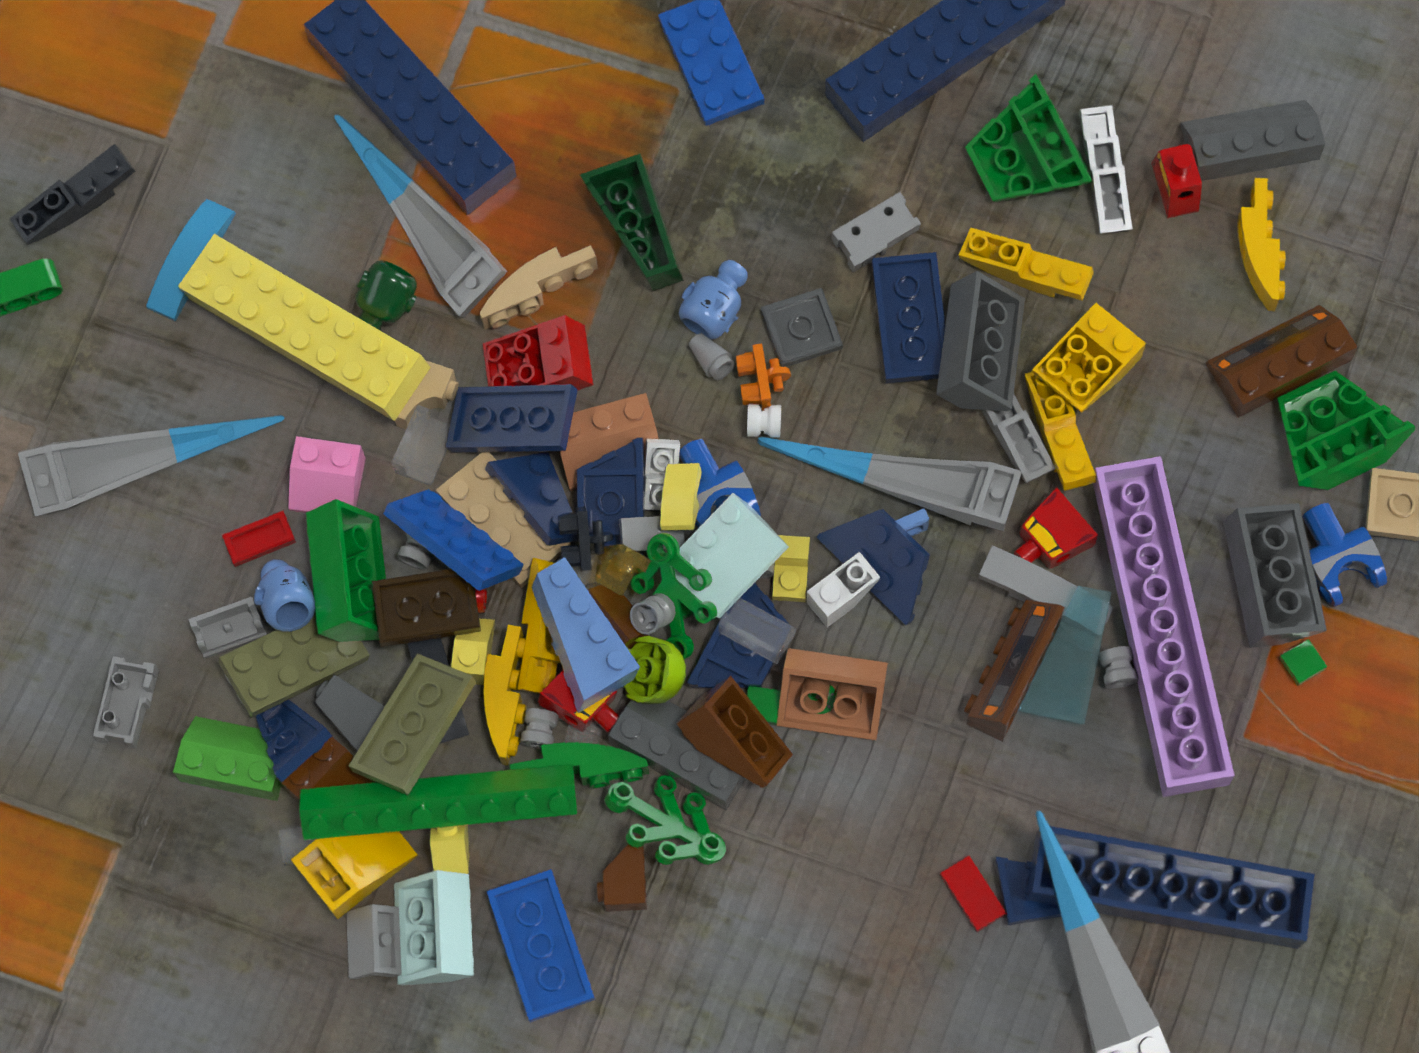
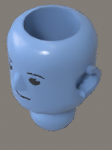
[679,260,748,339]
[254,559,316,632]

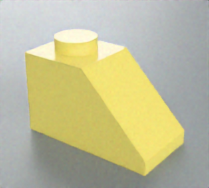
[451,618,495,685]

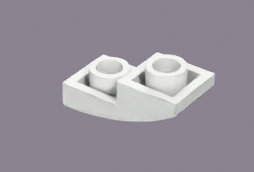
[644,439,680,510]

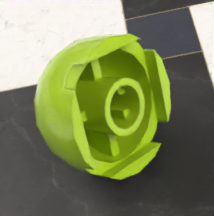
[623,636,686,704]

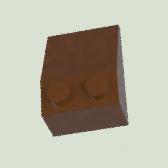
[676,676,793,788]

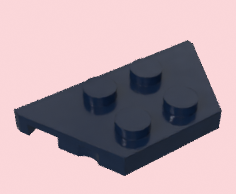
[577,438,645,566]
[816,509,930,625]
[687,583,791,688]

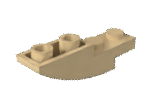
[480,245,598,330]

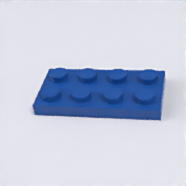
[658,0,764,126]
[383,489,524,591]
[486,869,595,1022]

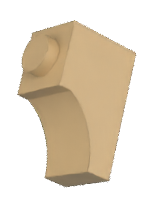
[395,360,459,430]

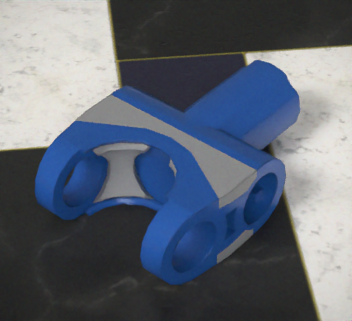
[679,439,761,528]
[1302,503,1387,608]

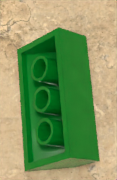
[306,499,386,642]

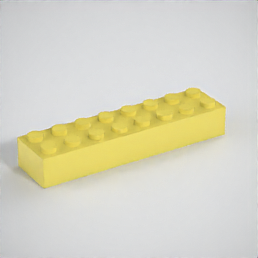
[178,234,431,421]

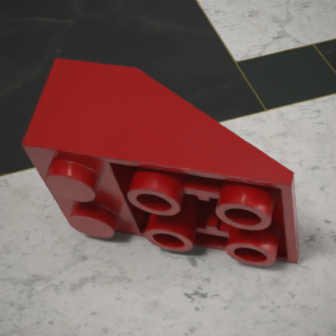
[483,315,593,390]

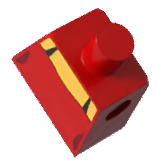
[1152,144,1202,218]
[1014,488,1098,569]
[538,670,620,733]

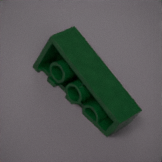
[580,154,684,291]

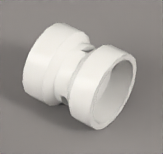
[747,404,781,438]

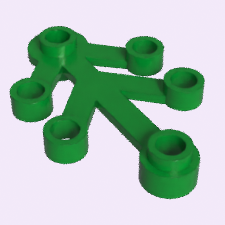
[631,533,717,660]
[605,775,726,865]

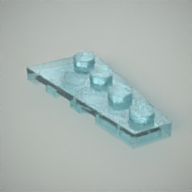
[1018,586,1112,725]

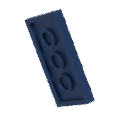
[872,252,945,384]
[446,384,578,452]

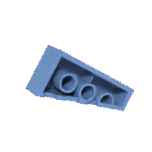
[531,557,640,713]

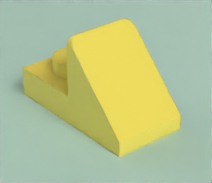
[772,535,810,602]

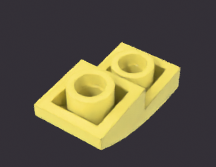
[660,463,702,530]

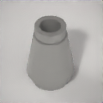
[689,333,734,380]

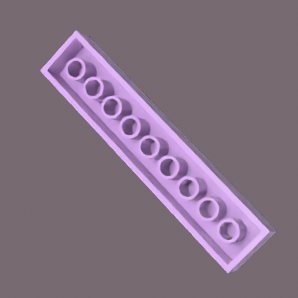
[1093,456,1234,797]

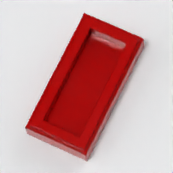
[222,511,296,567]
[940,856,1006,932]

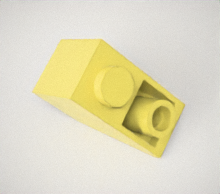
[430,825,469,874]

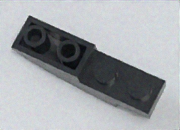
[10,144,136,244]

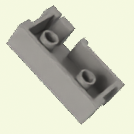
[831,192,921,273]
[93,656,159,749]

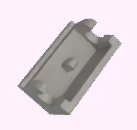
[189,597,267,659]

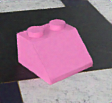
[288,436,366,513]

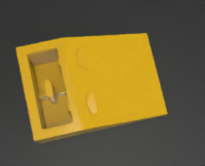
[1032,303,1146,413]
[291,831,418,920]

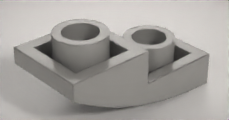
[619,516,685,552]

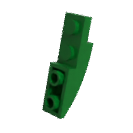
[510,742,649,789]

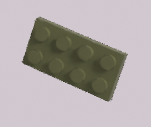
[218,611,370,718]
[349,654,476,795]

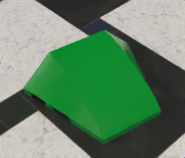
[965,73,1093,202]
[1278,371,1415,490]

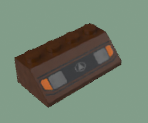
[1206,305,1358,418]
[964,600,1065,742]

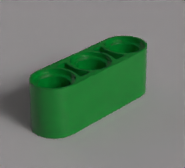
[0,258,63,317]

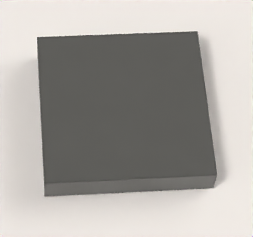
[761,288,843,367]

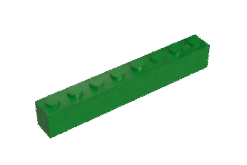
[299,764,577,840]

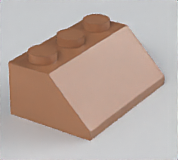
[559,393,659,491]
[777,648,888,740]

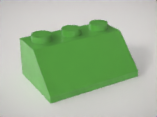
[173,716,281,801]

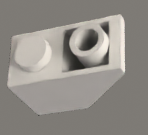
[807,552,880,628]

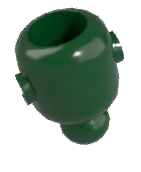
[355,260,417,331]

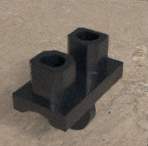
[558,506,613,571]

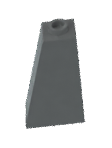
[315,674,385,753]

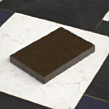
[372,569,481,647]

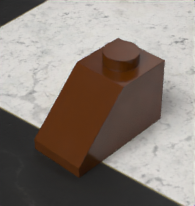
[597,836,647,912]

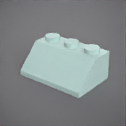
[674,493,789,619]
[394,870,474,985]

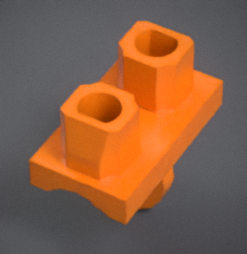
[736,344,791,411]

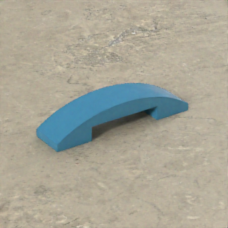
[146,199,236,321]

